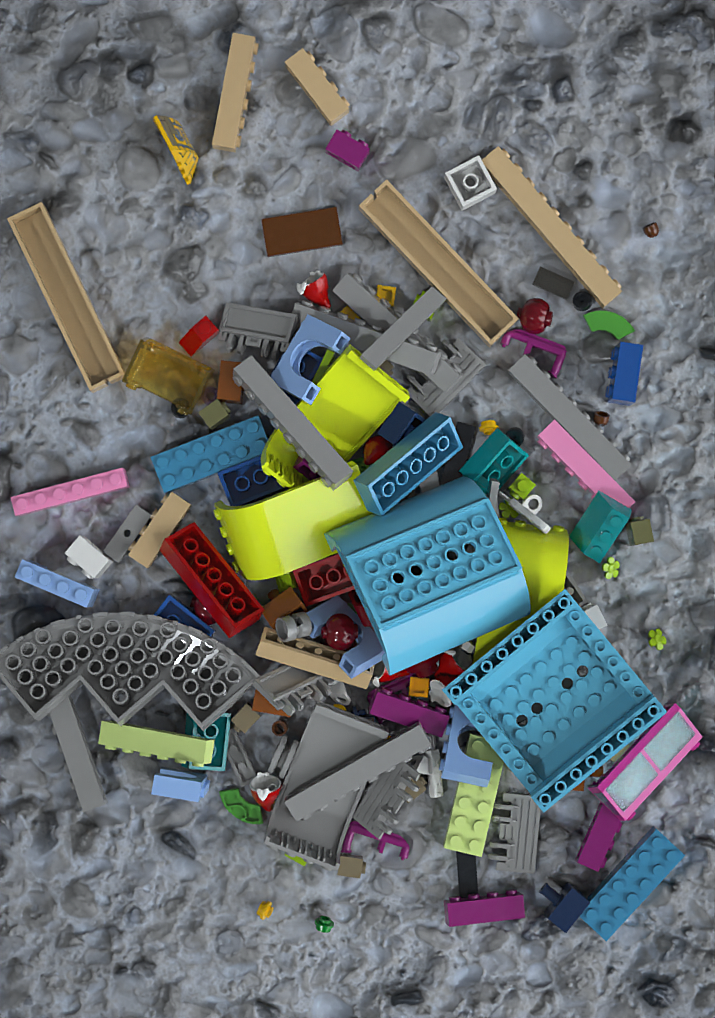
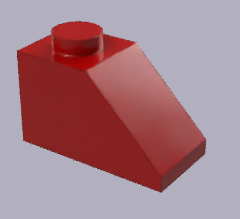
[178,316,219,357]

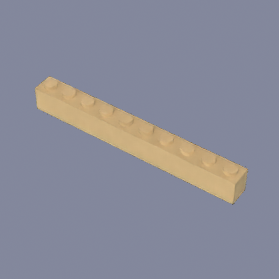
[482,146,622,309]

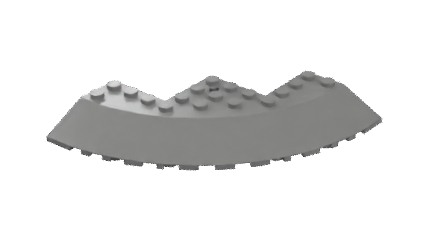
[0,612,261,731]

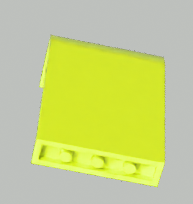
[261,344,410,489]
[213,461,373,580]
[472,518,569,665]

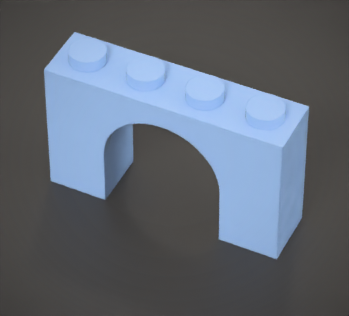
[271,314,351,405]
[15,559,100,608]
[307,595,385,679]
[439,705,493,788]
[151,767,210,802]

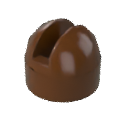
[642,222,659,238]
[594,411,610,427]
[272,720,288,736]

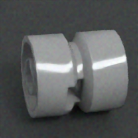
[275,612,312,642]

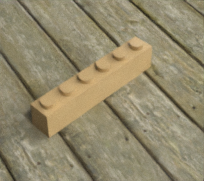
[212,33,259,153]
[255,627,375,689]

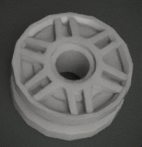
[267,735,299,779]

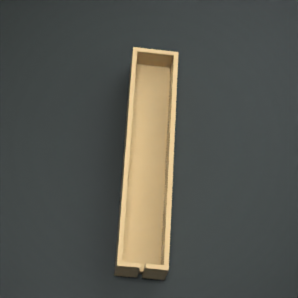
[359,179,519,348]
[7,202,127,393]

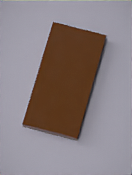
[261,207,343,257]

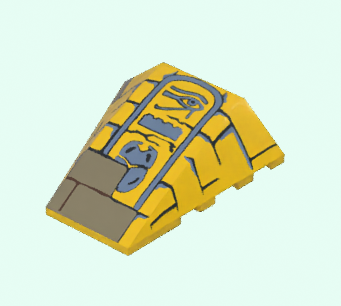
[152,115,199,185]

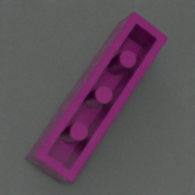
[368,687,450,738]
[575,790,630,872]
[444,889,525,927]

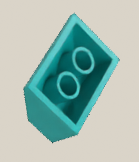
[459,428,530,495]
[569,490,632,563]
[181,712,231,771]

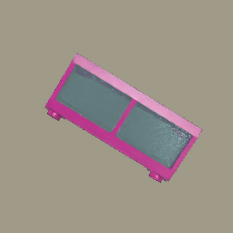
[588,703,702,821]

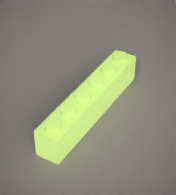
[98,720,215,767]

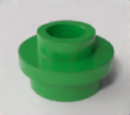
[315,916,334,933]

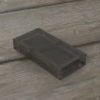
[532,267,575,300]

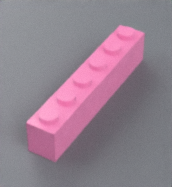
[537,419,635,508]
[10,468,130,517]

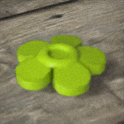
[499,497,519,519]
[602,557,620,579]
[648,629,666,650]

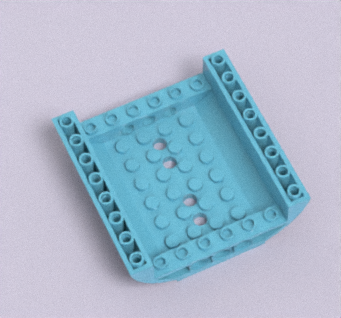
[324,476,531,675]
[442,589,667,813]

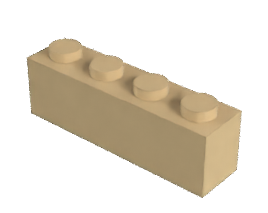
[285,48,350,126]
[128,492,192,568]

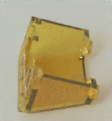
[122,337,215,416]

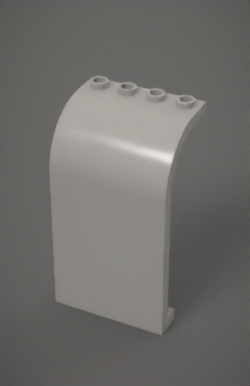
[264,701,389,871]

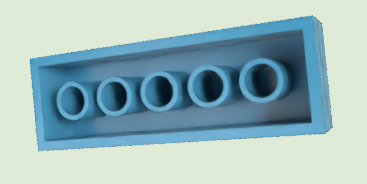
[353,412,463,516]
[150,416,268,494]
[580,826,685,941]

